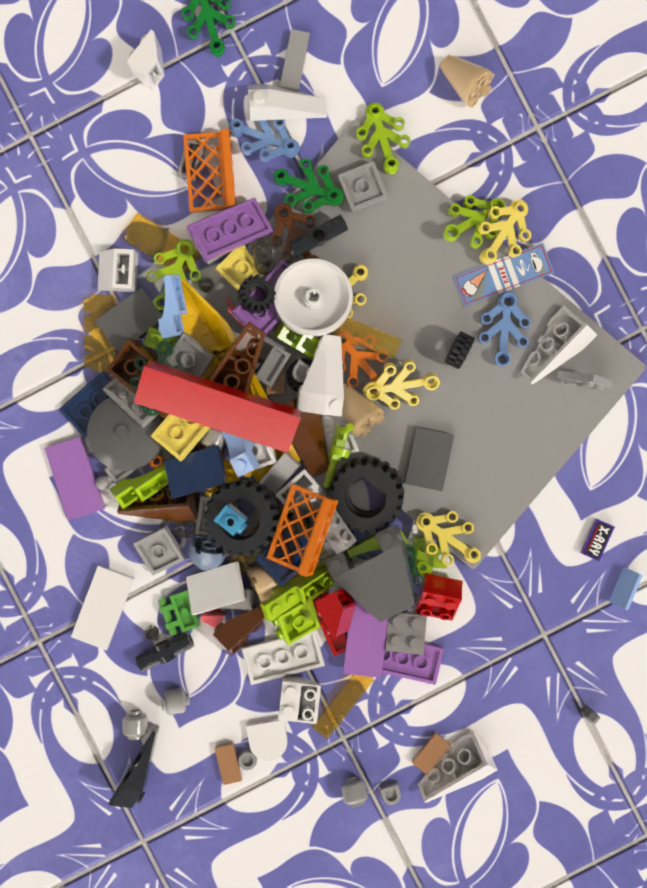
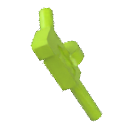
[323,423,354,488]

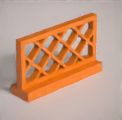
[183,129,236,213]
[267,484,339,577]

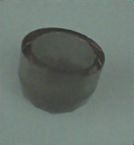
[198,277,214,293]
[143,625,159,641]

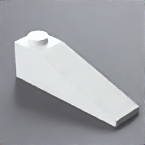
[248,84,327,121]
[520,305,597,384]
[296,334,344,416]
[417,730,498,803]

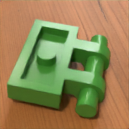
[158,589,201,636]

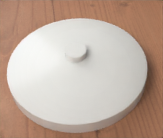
[274,259,353,336]

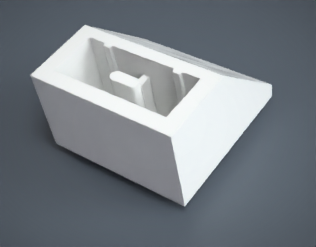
[127,30,165,90]
[98,249,139,292]
[276,469,330,522]
[278,676,321,724]

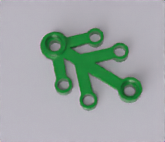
[182,0,236,57]
[274,158,344,214]

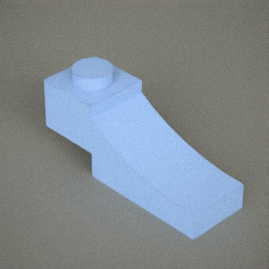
[158,274,188,339]
[222,432,260,478]

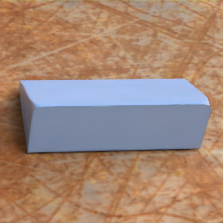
[609,567,642,610]

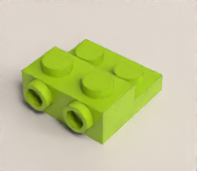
[272,600,320,645]

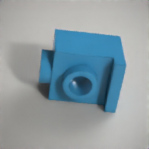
[213,503,249,536]

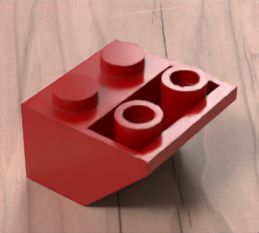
[415,573,463,621]
[314,589,356,639]

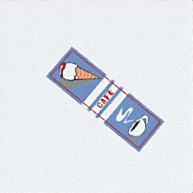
[453,243,554,307]

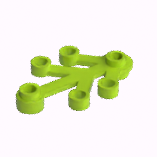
[356,103,410,175]
[443,195,505,249]
[146,239,201,310]

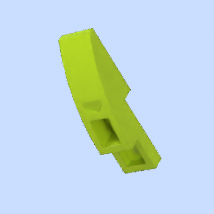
[260,568,335,622]

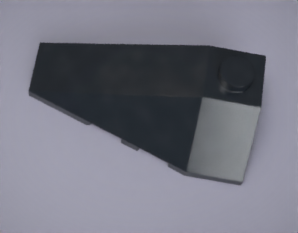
[108,725,160,808]

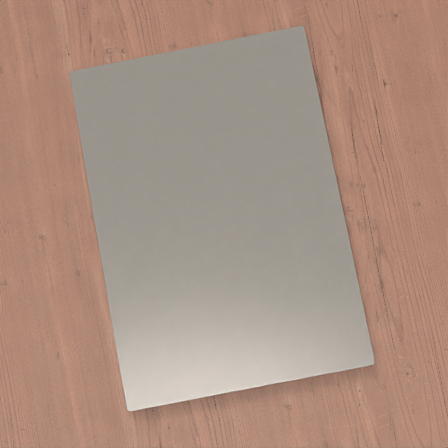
[204,120,646,569]

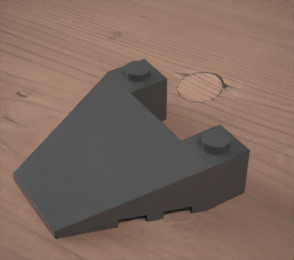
[324,525,415,622]

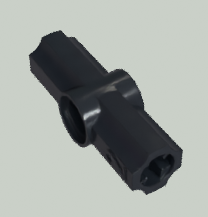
[289,214,348,258]
[135,631,195,672]

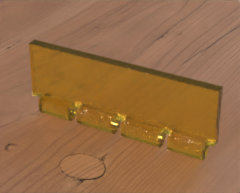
[124,212,201,274]
[83,295,116,372]

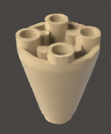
[440,55,494,108]
[342,384,385,438]

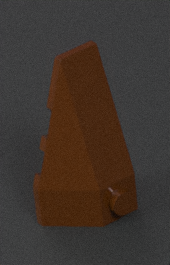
[207,322,266,393]
[284,398,329,478]
[117,484,200,522]
[213,605,265,658]

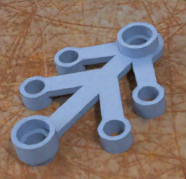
[229,119,300,162]
[478,292,531,367]

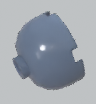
[188,535,227,570]

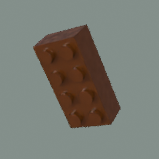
[106,339,169,419]

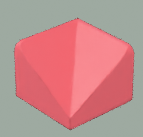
[201,608,226,628]

